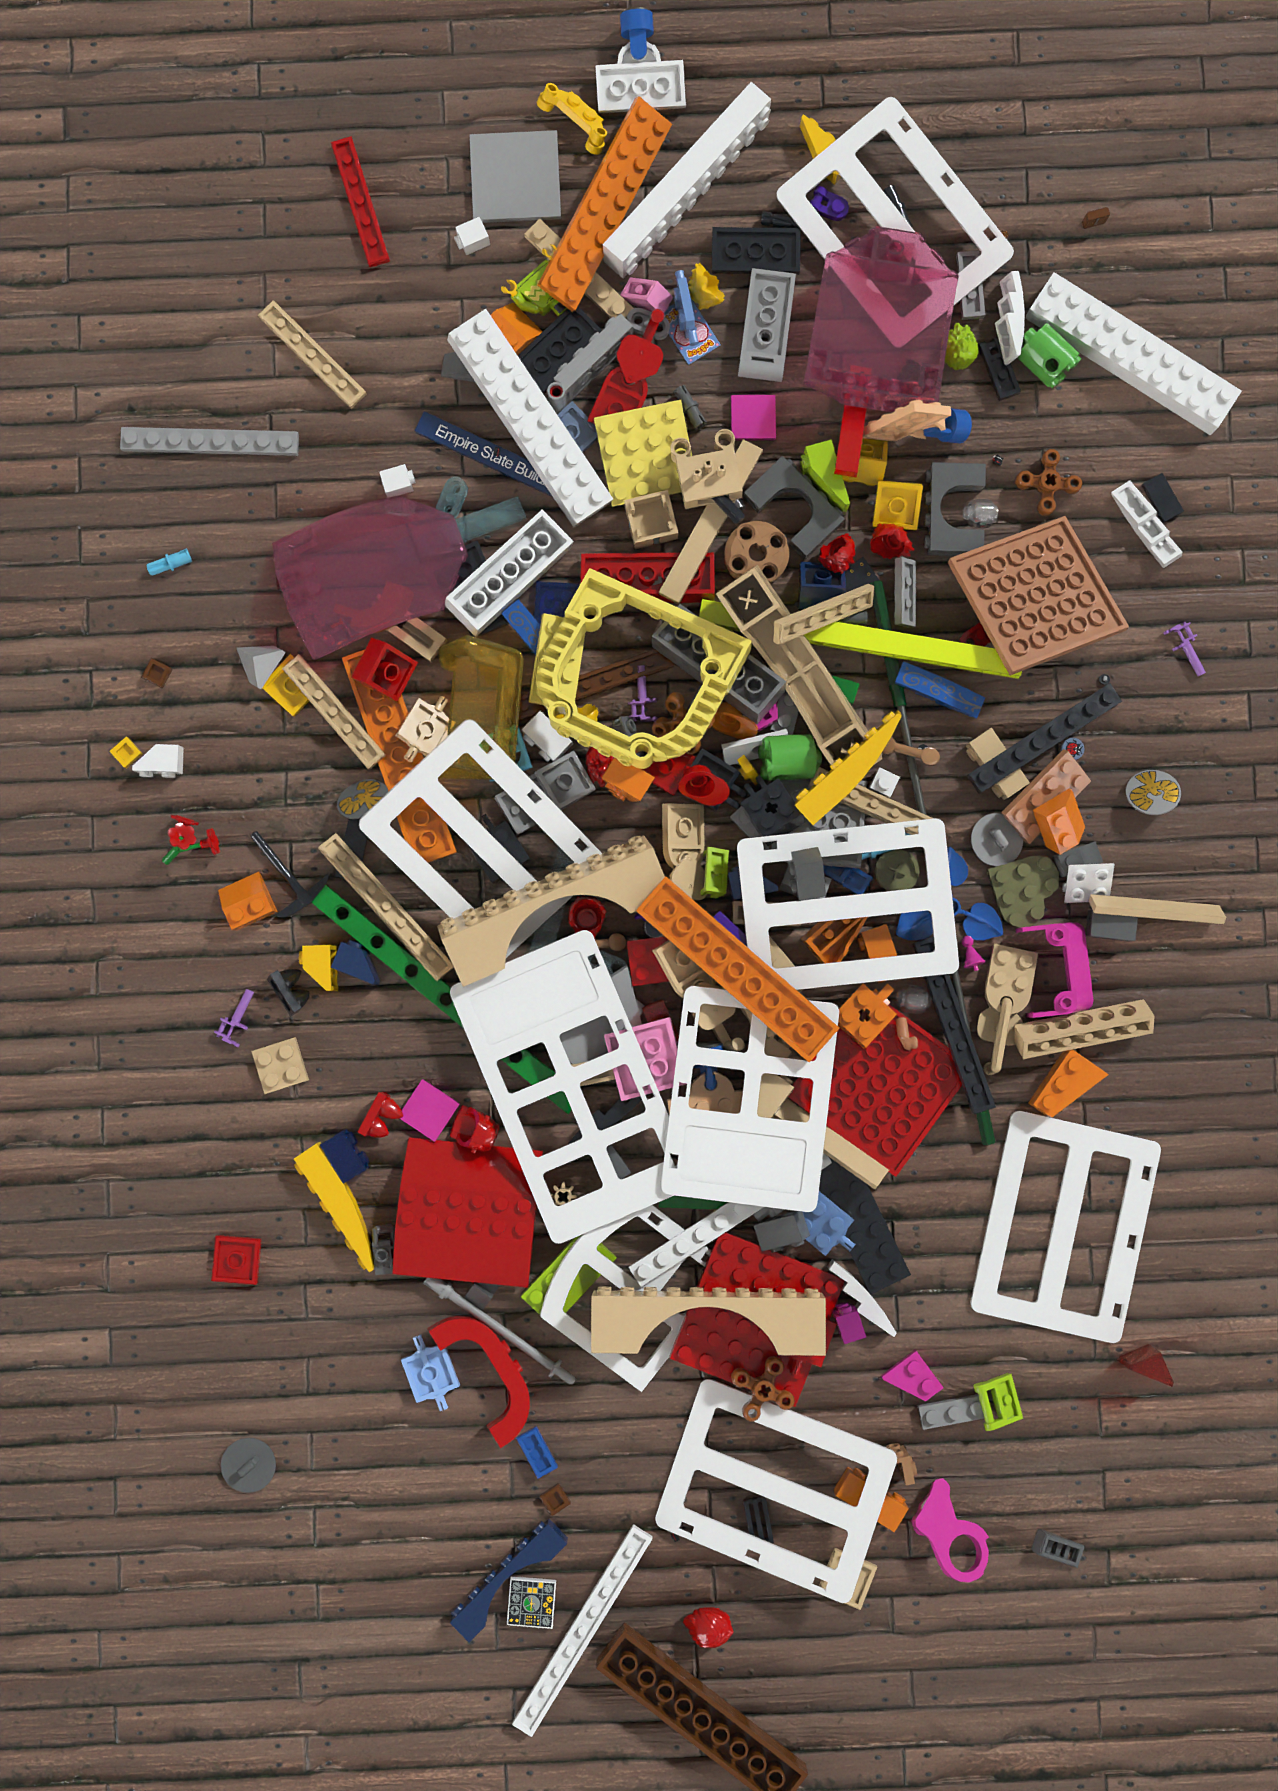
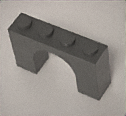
[743,456,844,561]
[924,462,986,556]

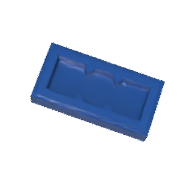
[516,1426,558,1479]

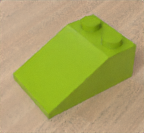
[800,440,850,515]

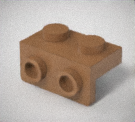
[886,1443,917,1485]

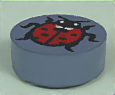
[1060,738,1084,760]

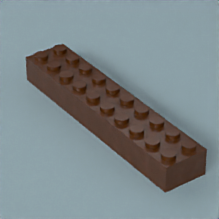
[596,1622,808,1791]

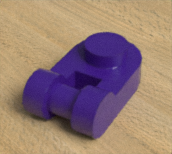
[810,186,849,221]

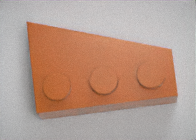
[602,757,655,802]
[800,894,868,964]
[1028,1049,1109,1118]

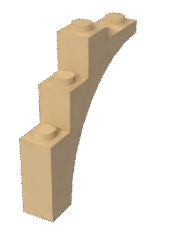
[740,1008,794,1118]

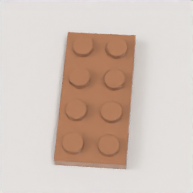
[1001,749,1091,844]

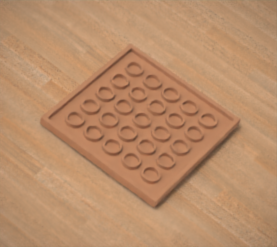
[948,516,1129,675]

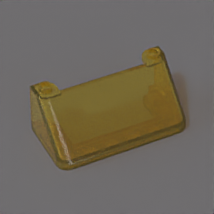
[438,635,524,780]

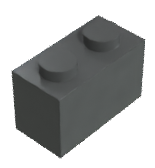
[788,847,826,901]
[1086,909,1138,942]
[754,1211,810,1253]

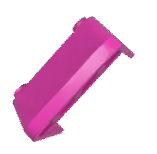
[1016,922,1093,1018]

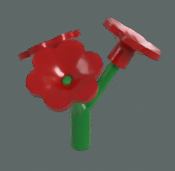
[162,814,220,865]

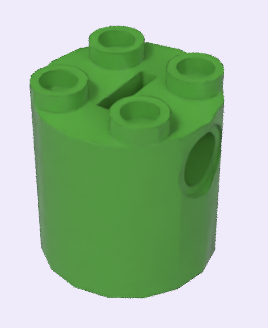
[1017,323,1082,389]
[758,734,822,781]

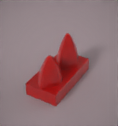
[358,1092,403,1138]

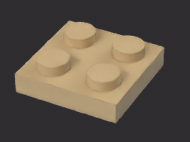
[251,1037,309,1094]

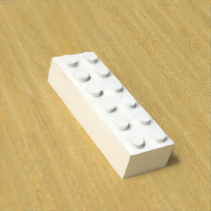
[445,510,574,637]

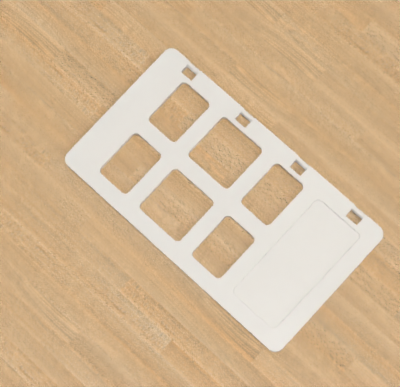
[450,930,677,1243]

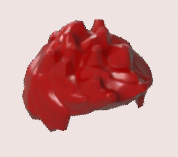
[870,523,914,559]
[819,533,855,574]
[586,747,614,788]
[568,895,606,939]

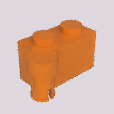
[857,924,897,984]

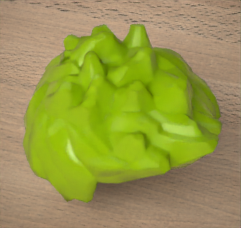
[941,323,979,370]

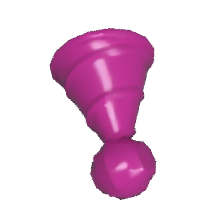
[962,936,985,971]

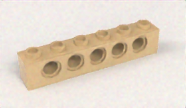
[1014,999,1155,1059]

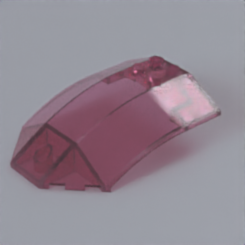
[804,226,959,412]
[272,496,468,660]

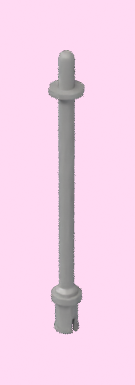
[423,1278,575,1384]

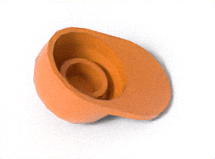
[712,702,758,739]

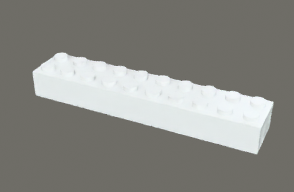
[603,82,771,278]
[1025,272,1241,435]
[447,309,613,527]

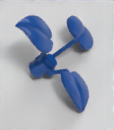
[896,847,1003,940]

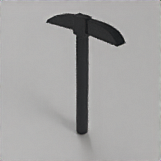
[250,831,329,917]

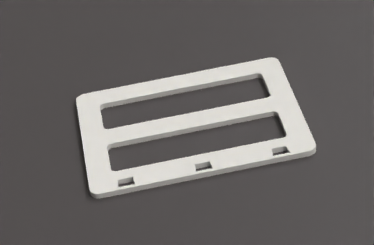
[777,97,1014,348]
[359,719,602,958]
[737,819,959,990]
[970,1111,1161,1343]
[655,1379,897,1603]

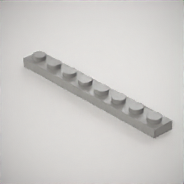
[120,427,299,456]

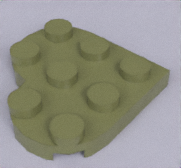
[986,856,1059,928]

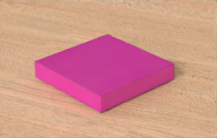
[731,395,776,441]
[399,1079,460,1142]

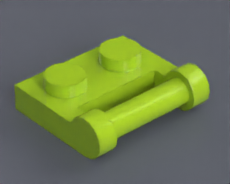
[973,1373,1023,1431]

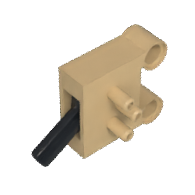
[671,429,745,524]

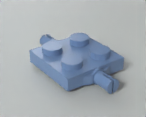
[673,270,699,346]
[802,1191,856,1256]

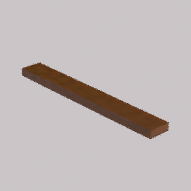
[500,649,674,726]

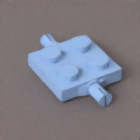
[401,1334,460,1411]

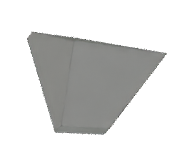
[236,646,286,689]

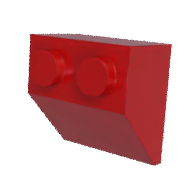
[351,637,418,702]

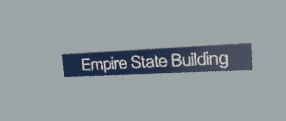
[415,411,553,497]

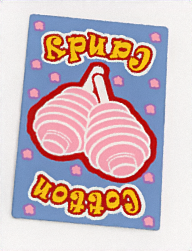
[664,297,721,364]

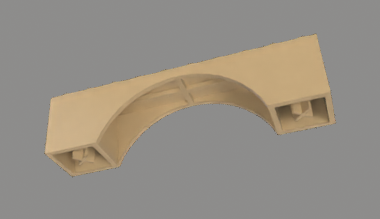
[716,565,882,765]
[437,836,665,987]
[591,1286,826,1356]

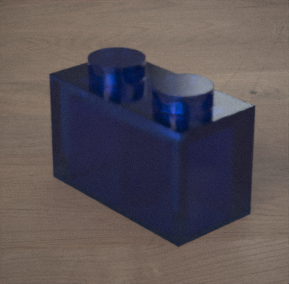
[320,1129,370,1184]

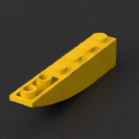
[795,710,902,825]
[294,1142,375,1272]

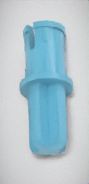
[146,548,192,575]

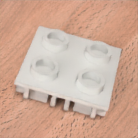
[1062,863,1114,903]

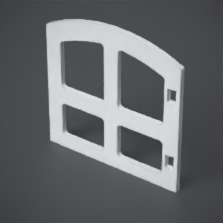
[540,1205,711,1392]

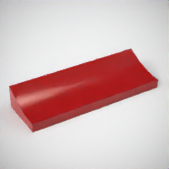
[581,552,715,603]

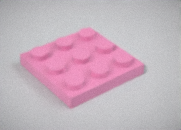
[604,1017,687,1101]

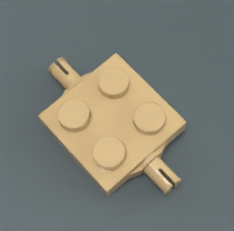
[395,696,456,762]

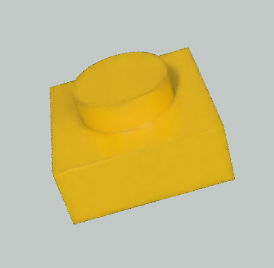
[110,737,143,769]
[737,755,759,785]

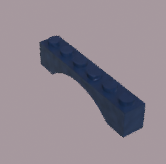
[450,1519,568,1642]

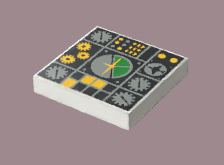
[507,1576,556,1629]

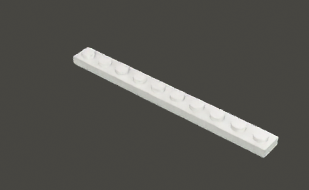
[629,1153,832,1287]
[512,1524,652,1737]

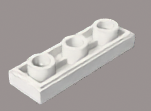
[721,729,788,765]

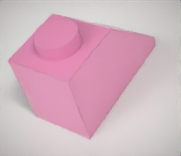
[620,277,673,312]

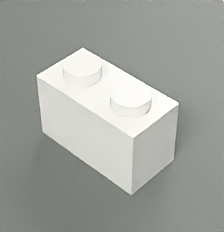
[522,711,573,762]

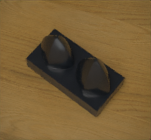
[267,969,310,1017]

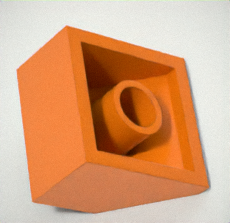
[490,302,543,356]
[1033,788,1085,855]
[218,872,278,931]

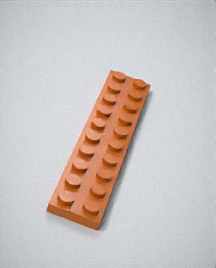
[537,96,672,312]
[342,650,457,863]
[636,876,840,1063]

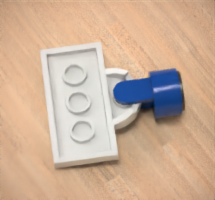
[596,7,686,113]

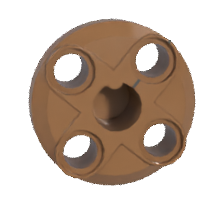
[724,521,789,584]

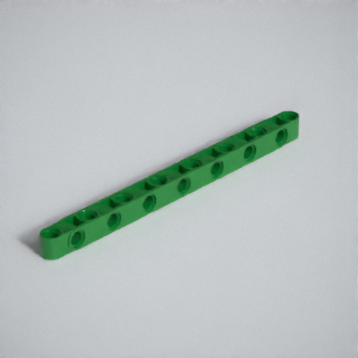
[312,885,572,1114]

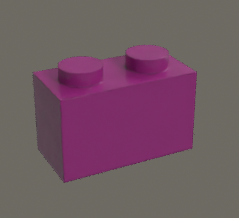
[832,1302,866,1344]

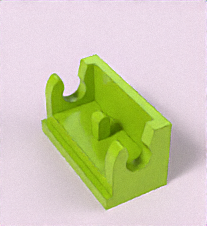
[701,847,729,898]

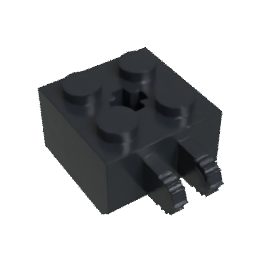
[678,748,748,812]
[741,775,805,846]
[468,814,531,884]

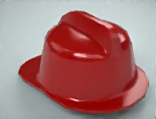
[678,765,729,805]

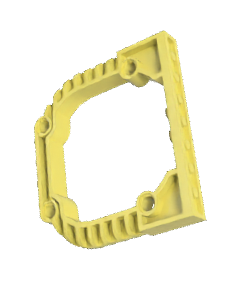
[536,568,752,769]

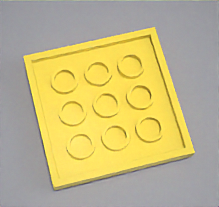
[594,400,692,507]

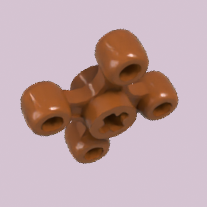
[1015,449,1082,516]
[652,692,715,755]
[731,1356,795,1422]

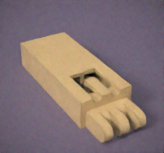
[371,594,447,663]

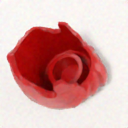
[683,1607,734,1648]

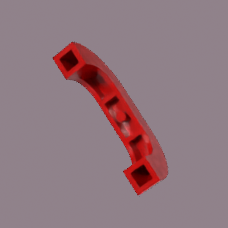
[427,1316,530,1449]

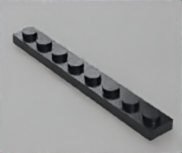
[967,683,1122,794]
[912,937,996,1115]

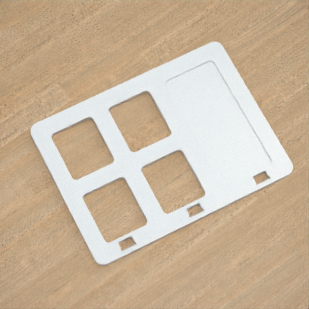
[661,986,839,1212]

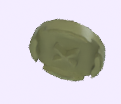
[874,849,920,891]

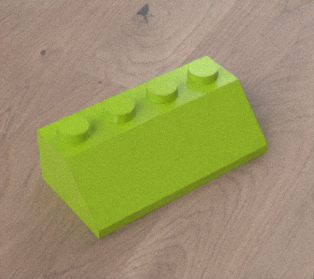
[521,1235,617,1314]

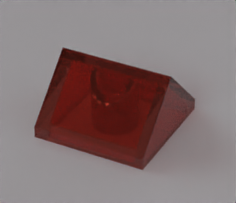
[1118,1344,1174,1387]

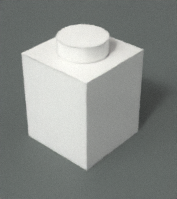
[454,217,490,255]
[380,464,416,498]
[868,767,900,798]

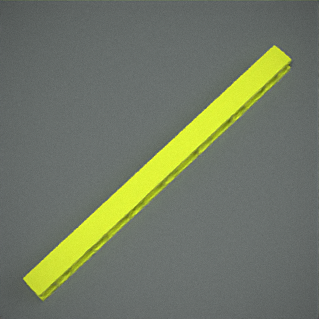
[699,599,1022,679]

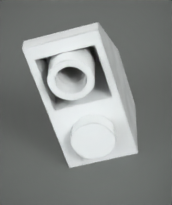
[132,744,184,778]

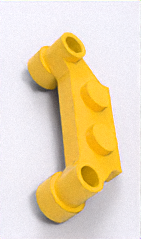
[537,83,607,155]

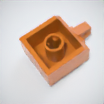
[838,983,897,1049]

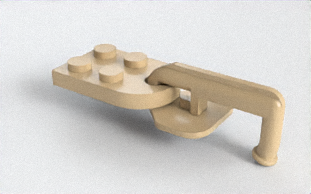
[662,803,707,900]
[652,940,745,1051]
[977,944,1038,1075]

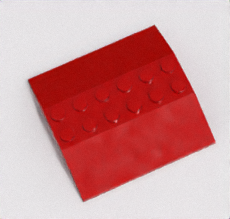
[392,1137,543,1288]

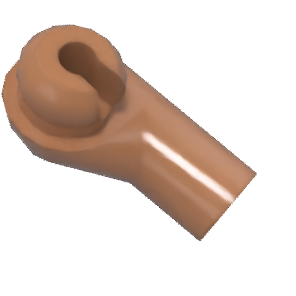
[896,1017,918,1050]

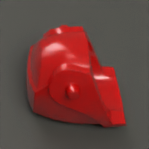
[450,1105,499,1153]

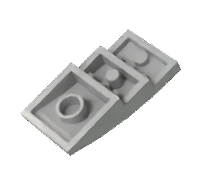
[494,751,596,836]

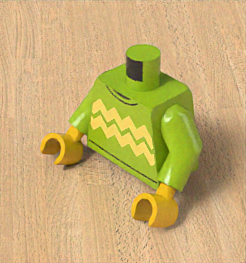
[501,244,567,317]

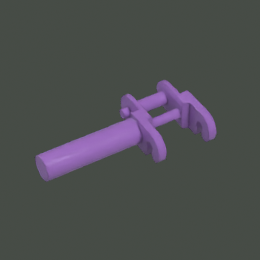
[1163,622,1206,676]
[628,665,658,722]
[214,989,254,1047]

